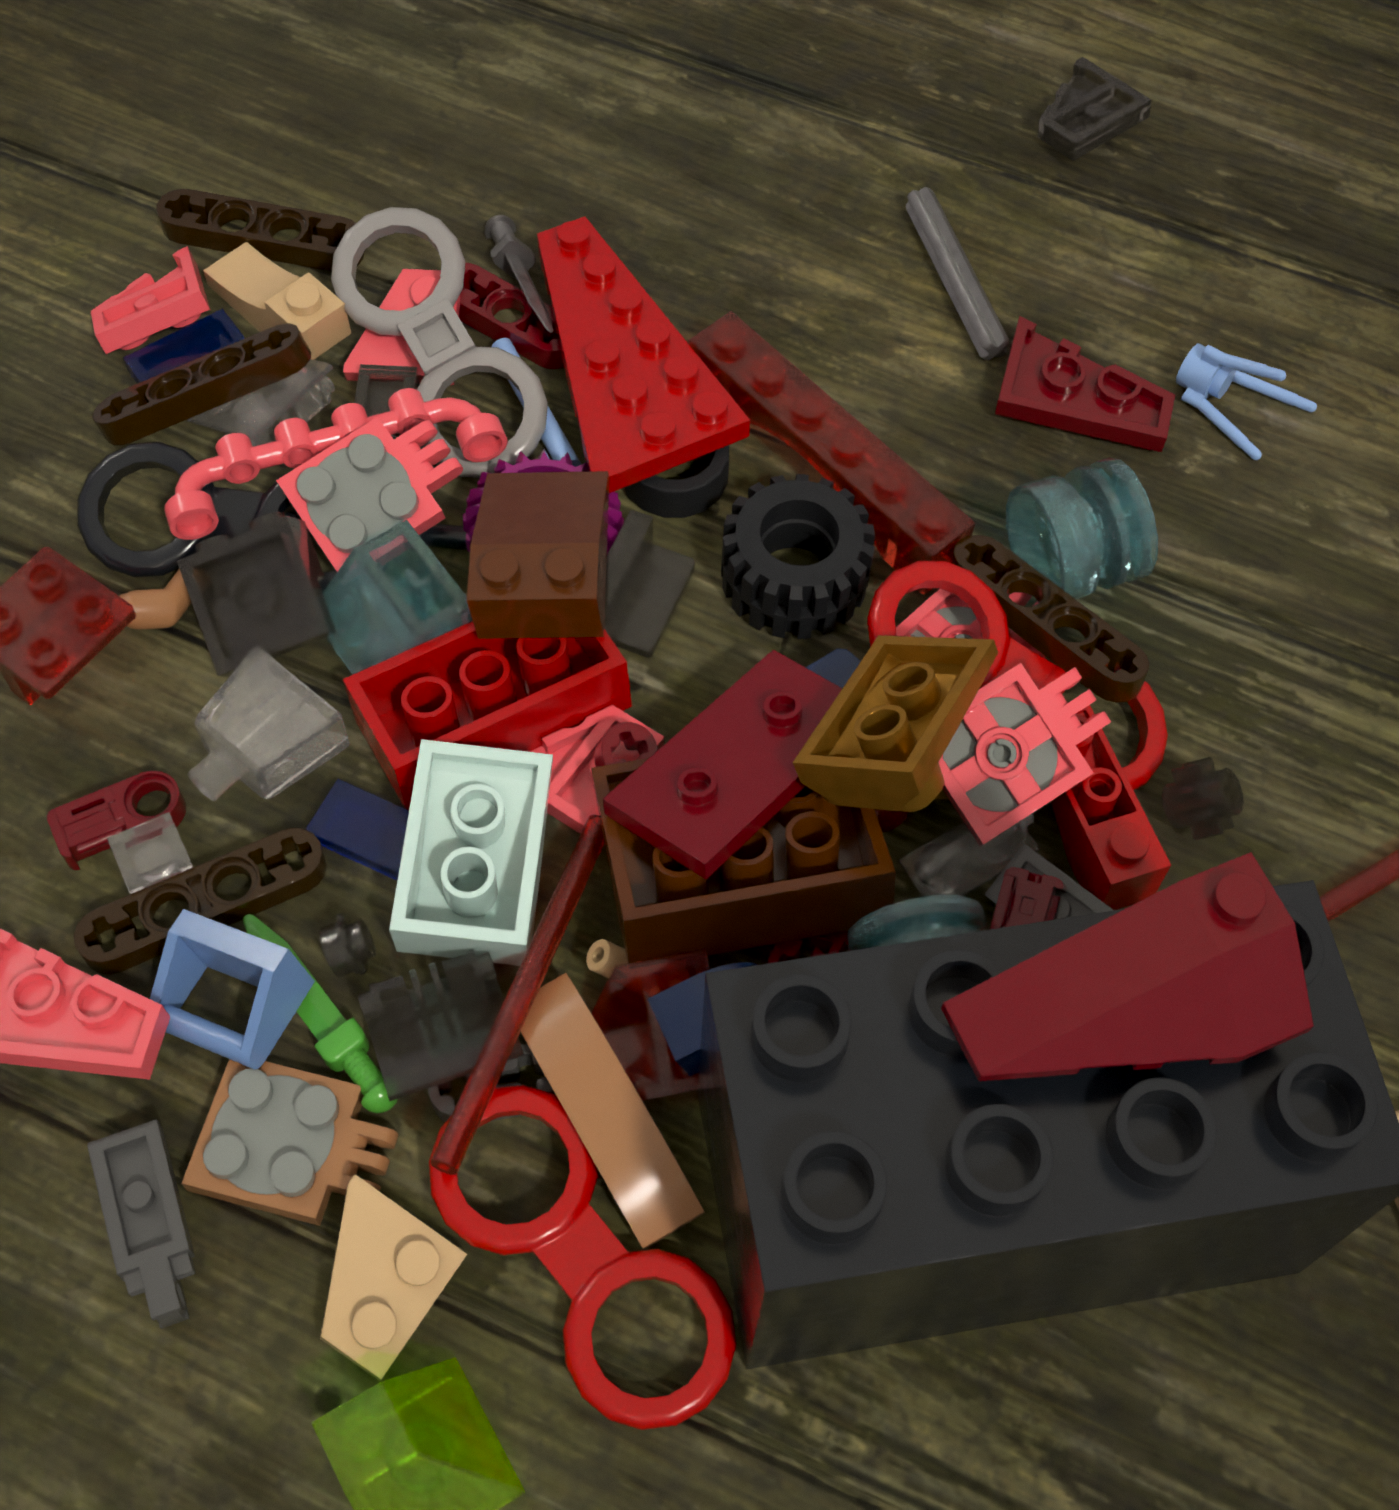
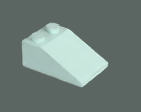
[389,739,553,967]

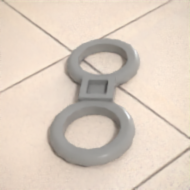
[331,207,548,478]

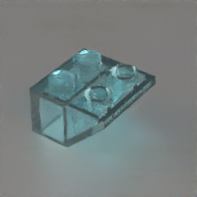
[310,520,473,675]

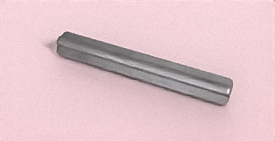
[906,187,1009,361]

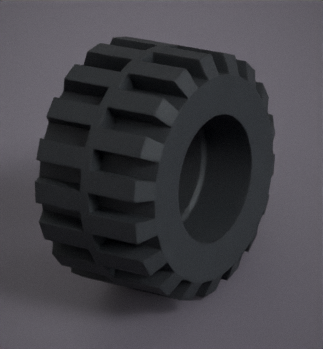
[721,474,875,639]

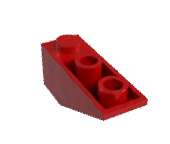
[1051,705,1171,910]

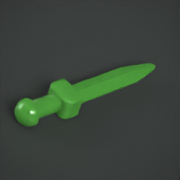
[243,914,399,1113]

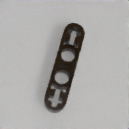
[156,189,365,271]
[93,323,312,446]
[951,535,1149,703]
[74,828,327,975]

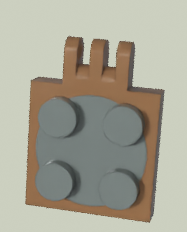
[181,1059,399,1226]

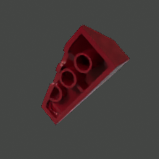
[941,852,1314,1081]

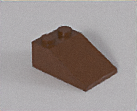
[467,471,610,639]

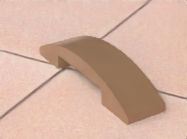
[507,973,705,1250]

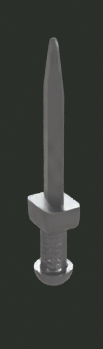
[485,215,553,333]

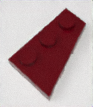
[995,316,1175,452]

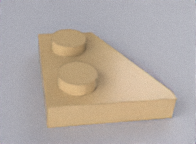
[320,1174,467,1381]

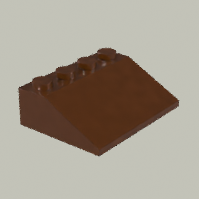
[591,758,896,970]

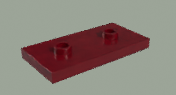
[603,650,843,879]

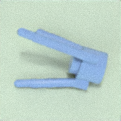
[1176,343,1317,460]

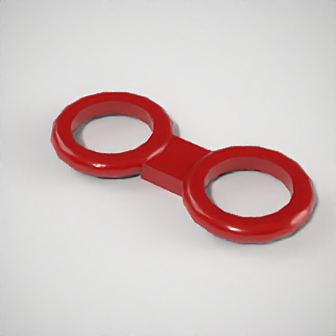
[867,561,1168,790]
[429,1085,737,1430]

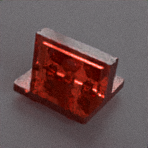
[0,547,136,705]

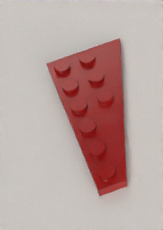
[537,216,750,494]

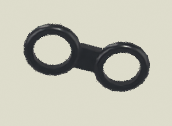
[77,442,386,599]

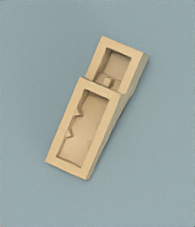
[203,242,351,364]

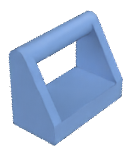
[150,909,315,1070]

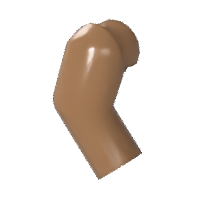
[113,567,205,630]

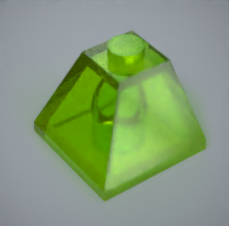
[311,1357,526,1510]

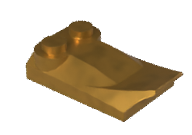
[792,635,998,812]

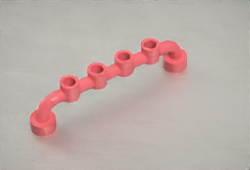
[164,388,508,540]

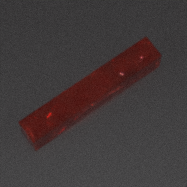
[689,311,975,595]

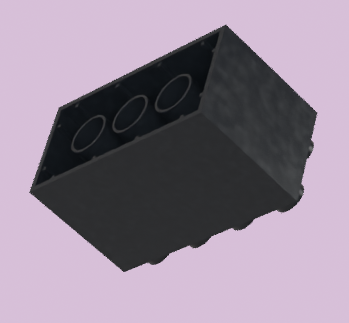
[697,880,1399,1370]

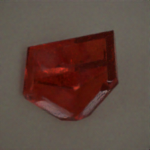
[591,949,710,1101]

